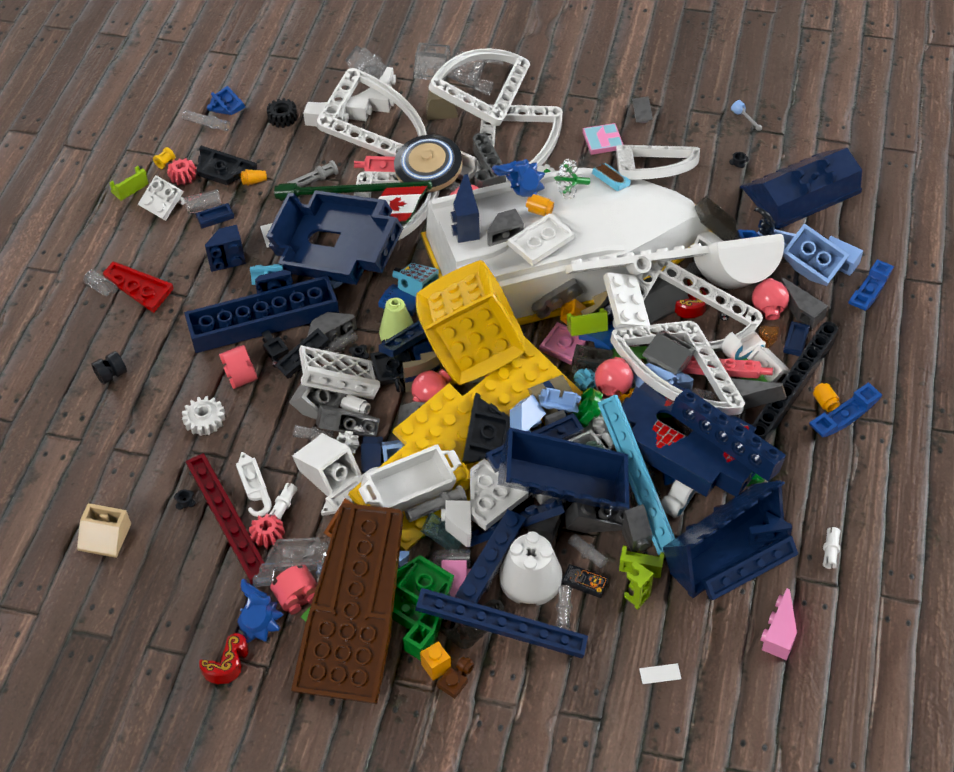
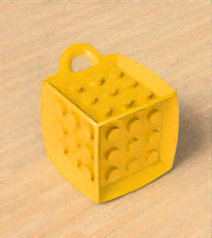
[416,260,526,386]

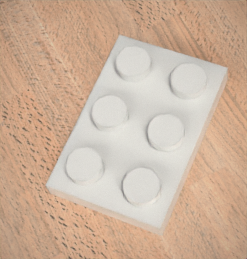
[508,213,575,266]
[603,273,650,328]

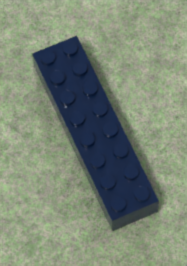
[184,275,339,353]

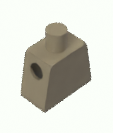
[426,90,458,120]

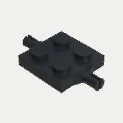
[370,339,411,392]

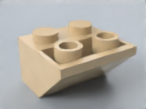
[77,503,131,558]

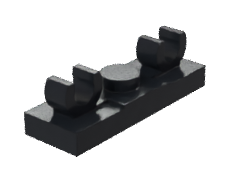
[275,328,331,379]

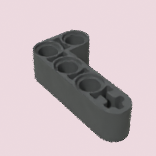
[473,133,506,188]

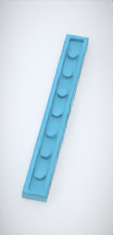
[598,395,675,555]

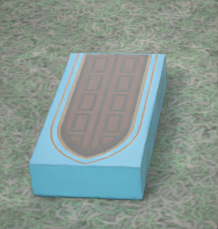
[592,163,631,191]

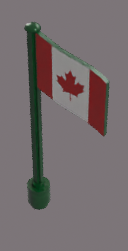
[274,180,432,224]

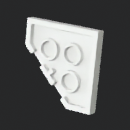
[470,459,529,531]

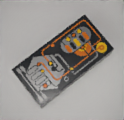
[562,564,609,598]

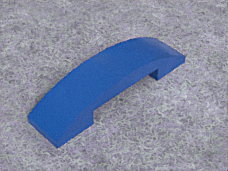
[848,259,894,311]
[809,382,882,437]

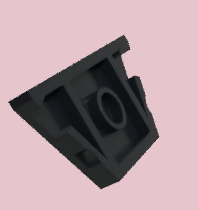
[197,145,257,185]
[462,393,510,464]

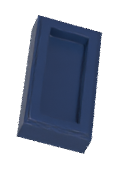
[195,203,234,229]
[783,321,810,356]

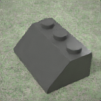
[641,269,689,325]

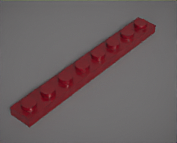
[186,453,270,584]

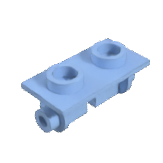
[538,387,581,413]

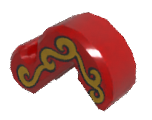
[675,276,707,319]
[199,633,248,684]

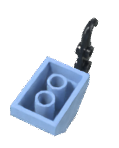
[754,207,850,286]

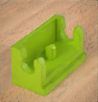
[110,166,149,201]
[567,308,608,336]
[619,545,665,578]
[624,561,654,609]

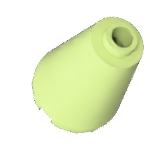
[379,298,414,341]

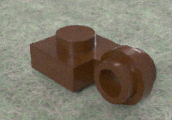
[437,657,475,699]

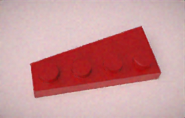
[103,261,174,313]

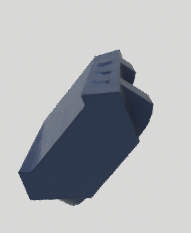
[255,270,293,293]

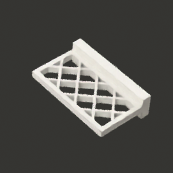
[299,345,380,400]

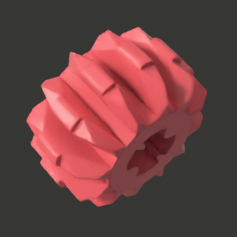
[167,158,197,186]
[249,513,285,549]

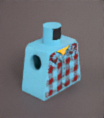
[392,263,439,297]

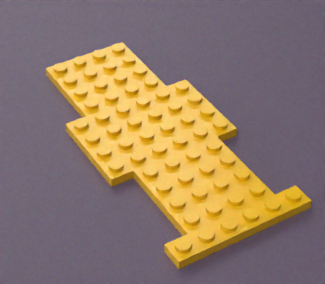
[348,336,583,551]

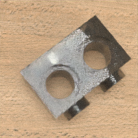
[572,344,614,373]

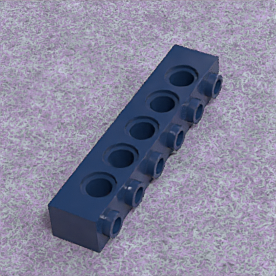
[670,388,786,482]

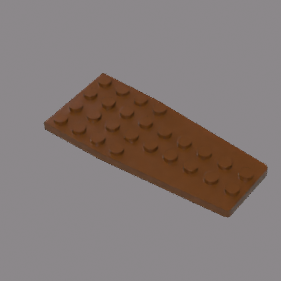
[291,503,404,704]

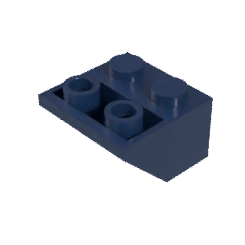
[205,225,246,272]

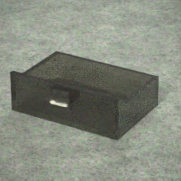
[694,196,741,241]

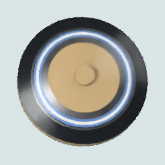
[394,134,463,193]

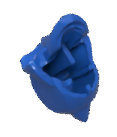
[492,159,545,197]
[238,579,283,643]

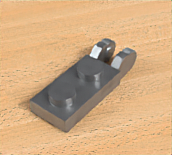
[531,278,584,319]

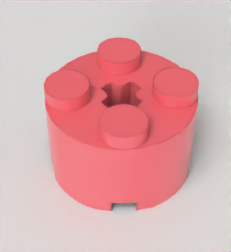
[219,345,258,389]
[270,565,318,615]

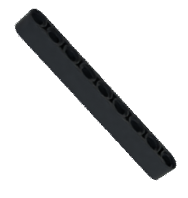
[752,322,838,442]

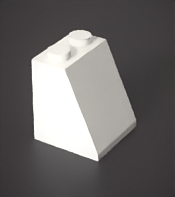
[292,433,362,496]

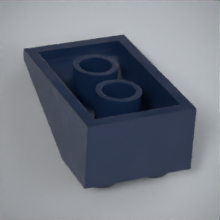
[450,174,480,243]

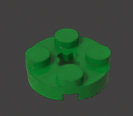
[572,388,603,428]

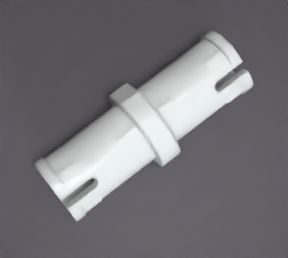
[269,483,297,519]
[823,527,841,569]

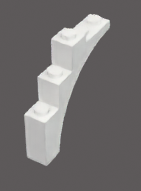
[303,67,396,130]

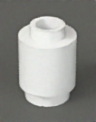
[340,394,371,415]

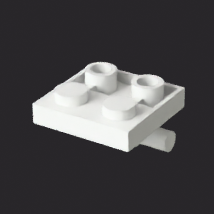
[138,175,186,221]

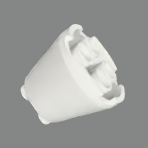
[499,531,563,606]

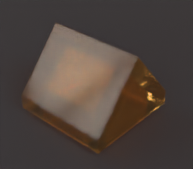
[758,326,779,348]

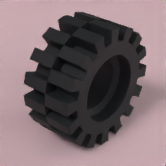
[267,98,297,128]

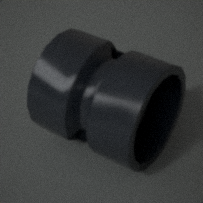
[91,351,127,385]

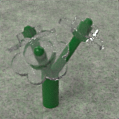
[554,159,590,199]

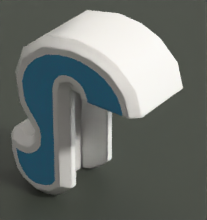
[722,331,766,360]
[661,480,700,518]

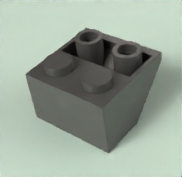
[642,330,696,375]

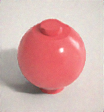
[752,278,789,320]
[595,357,634,399]
[411,369,452,403]

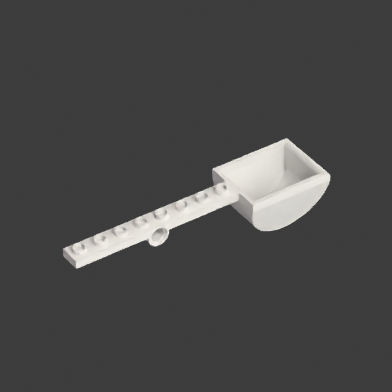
[565,234,784,289]

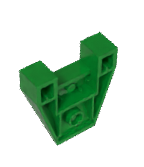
[392,555,454,661]

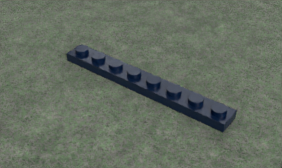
[415,588,588,658]

